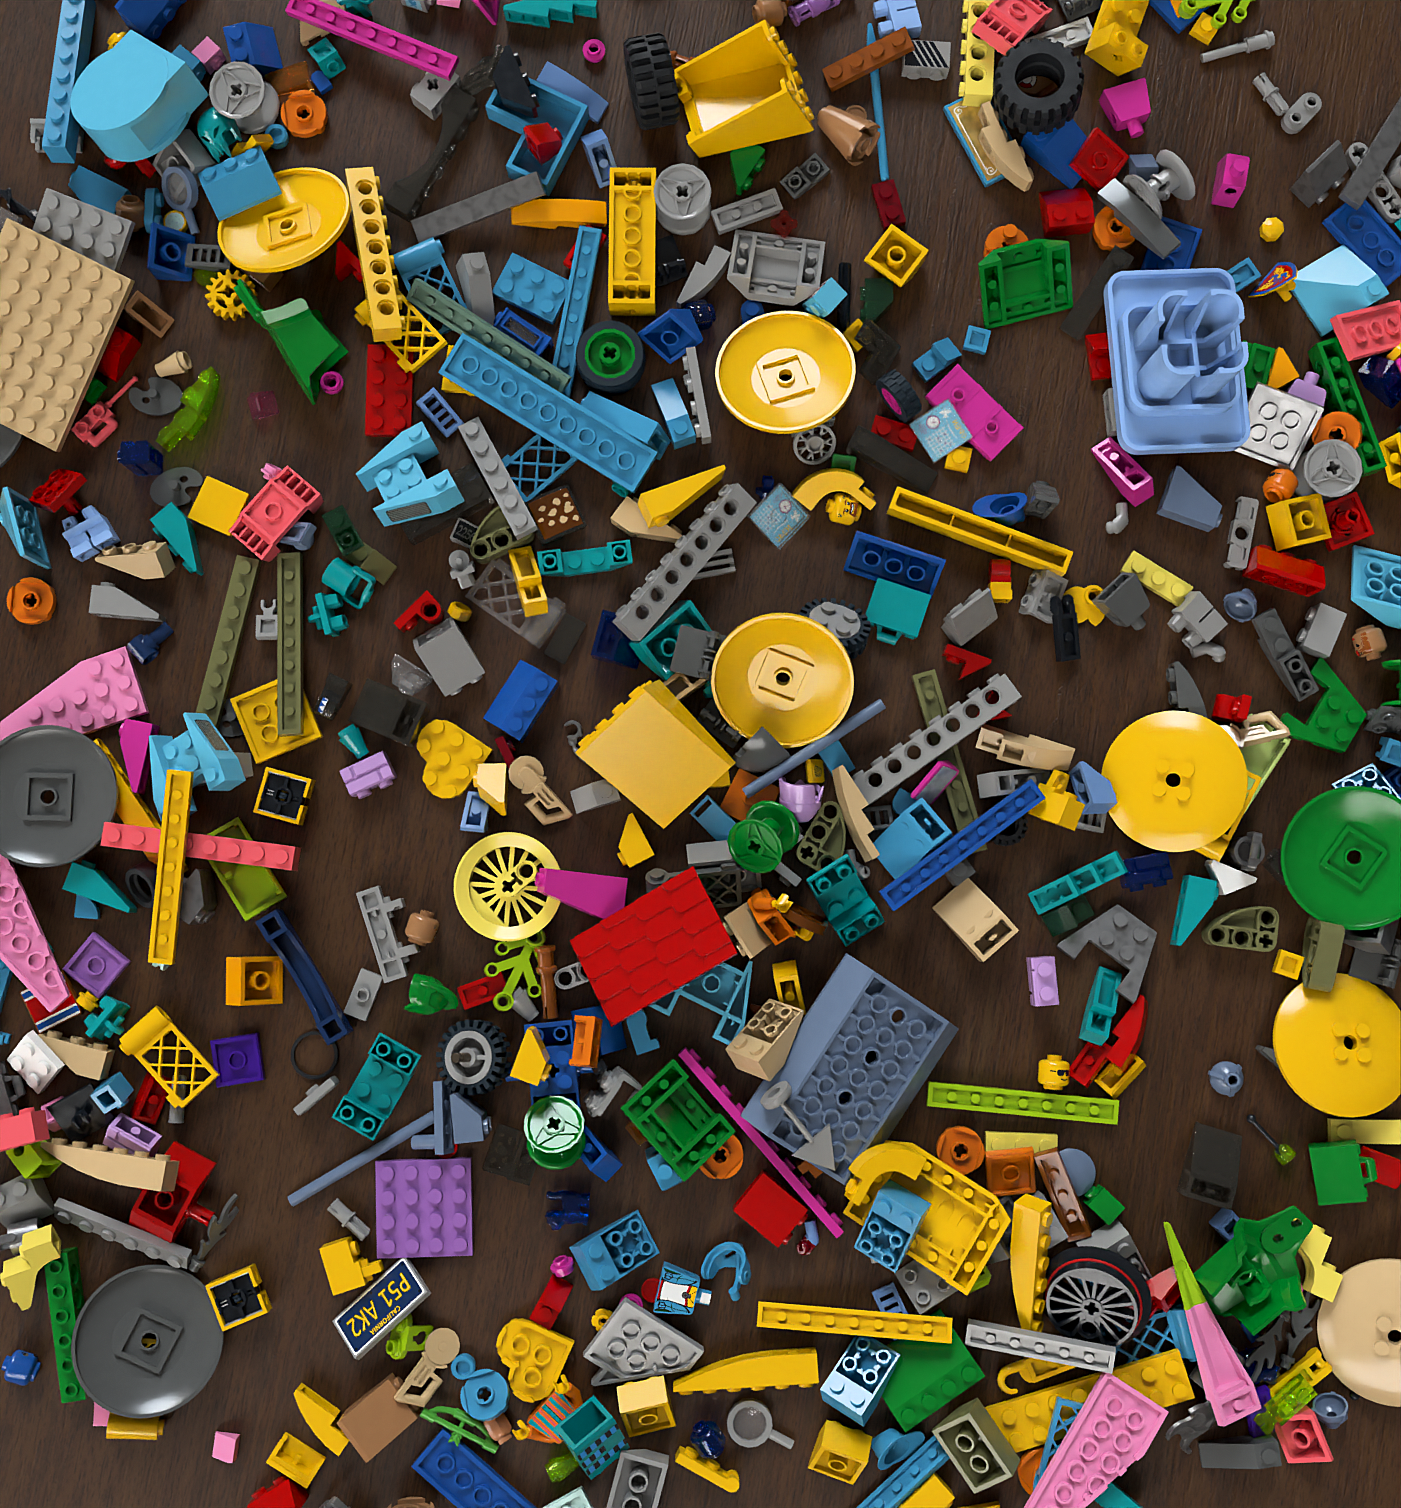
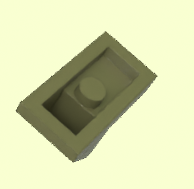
[345,539,397,585]

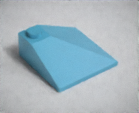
[1291,245,1389,337]
[0,487,51,569]
[1351,545,1401,629]

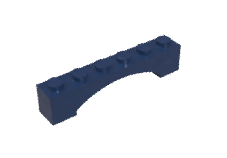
[256,909,354,1045]

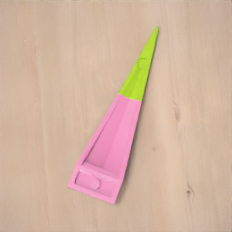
[1164,1222,1262,1427]

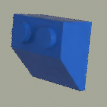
[223,22,284,77]

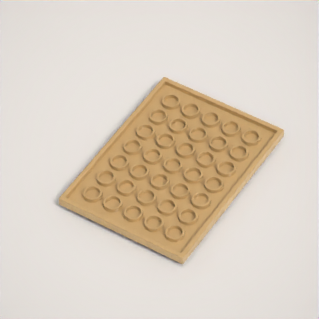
[0,218,135,452]

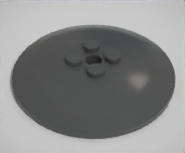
[0,725,118,868]
[71,1265,224,1418]

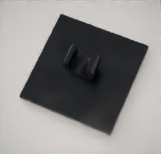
[47,1083,116,1142]

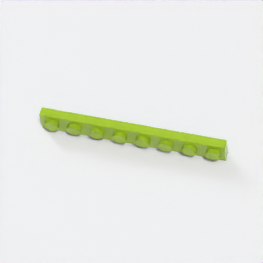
[926,1081,1119,1125]

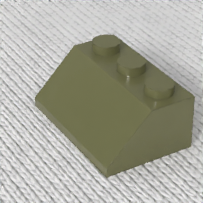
[932,1398,1020,1494]

